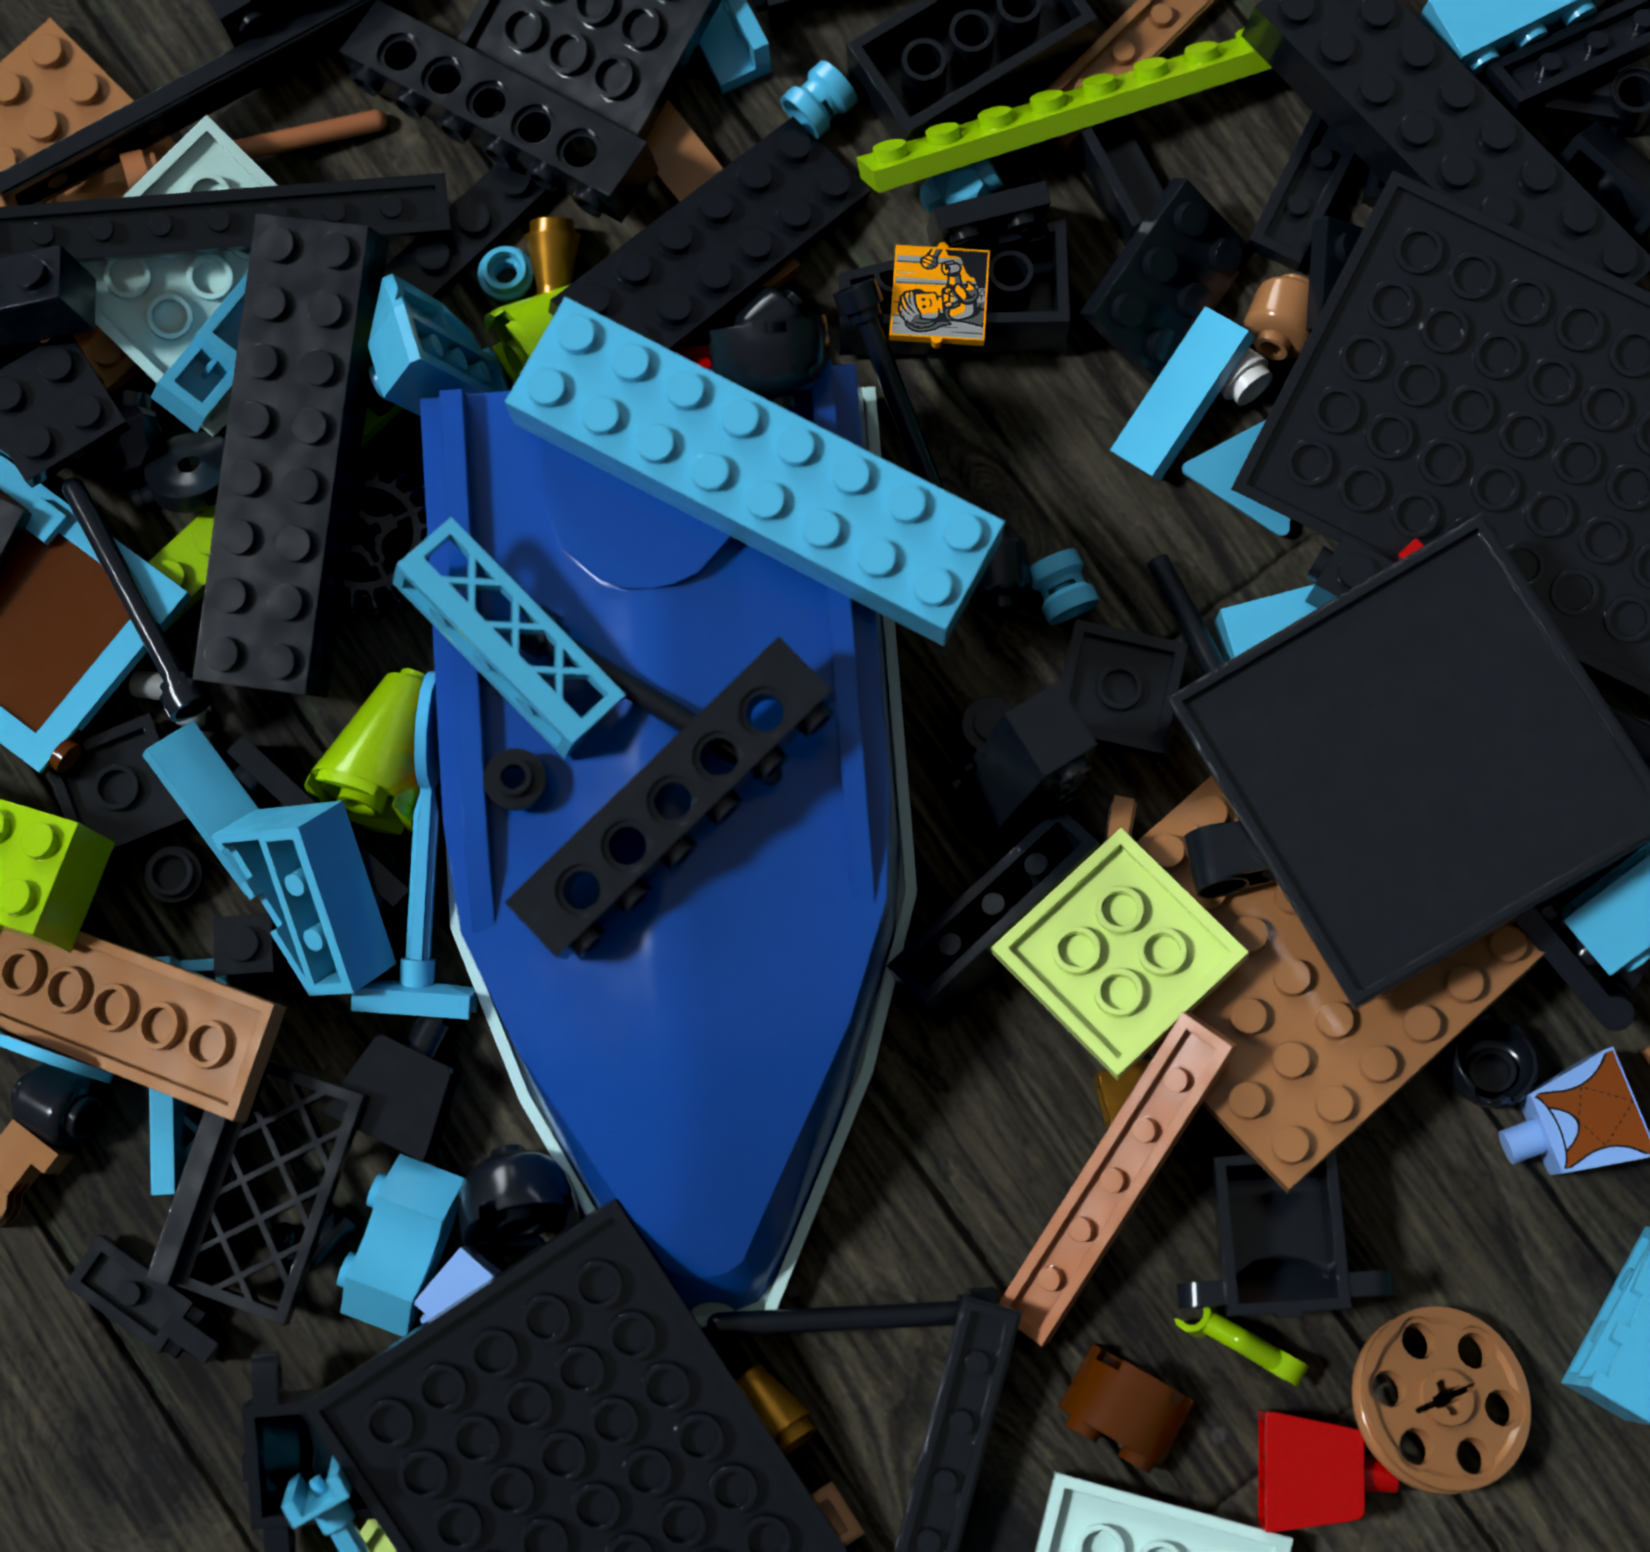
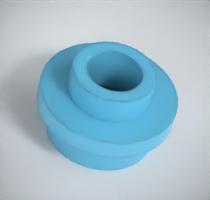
[478,246,534,302]

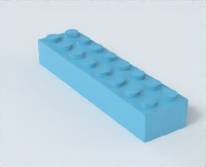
[505,297,1005,646]

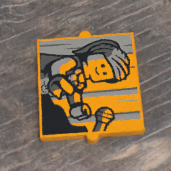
[889,242,990,348]

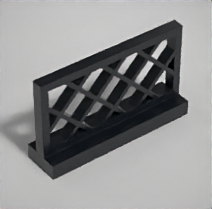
[146,1060,369,1326]

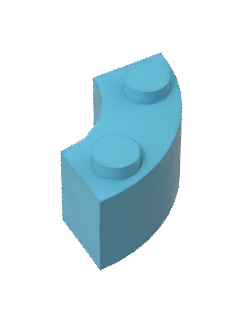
[336,1154,464,1337]

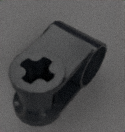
[1183,821,1276,898]

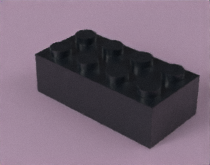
[846,0,1097,142]

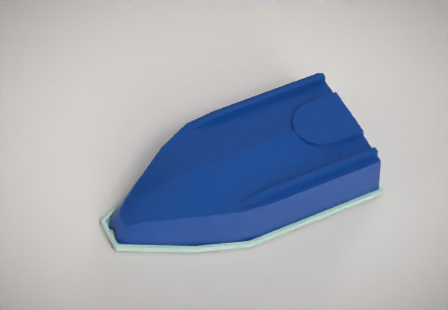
[420,359,917,1327]

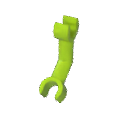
[1174,1307,1309,1388]

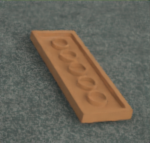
[0,930,287,1123]

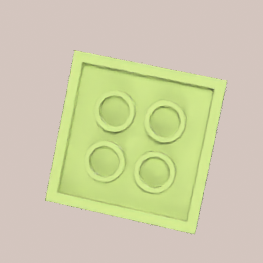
[991,828,1249,1081]

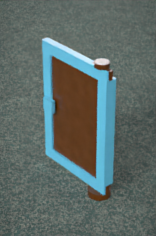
[0,454,192,777]

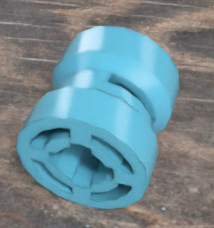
[780,60,858,139]
[1030,548,1100,626]

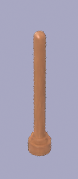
[119,109,388,191]

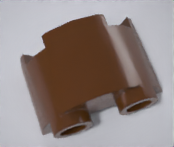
[1058,1343,1197,1474]

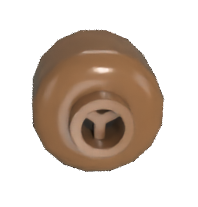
[1244,274,1310,361]

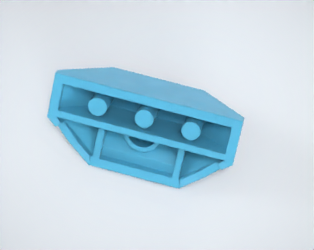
[368,273,510,416]

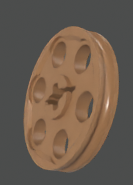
[1352,1306,1531,1495]

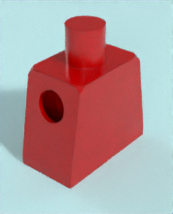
[1258,1409,1399,1532]

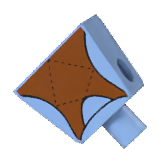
[1498,1047,1650,1176]

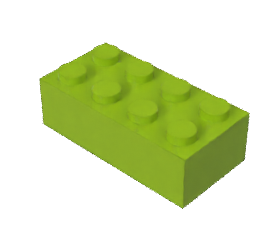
[0,799,115,952]

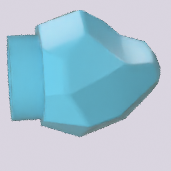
[920,158,1004,213]

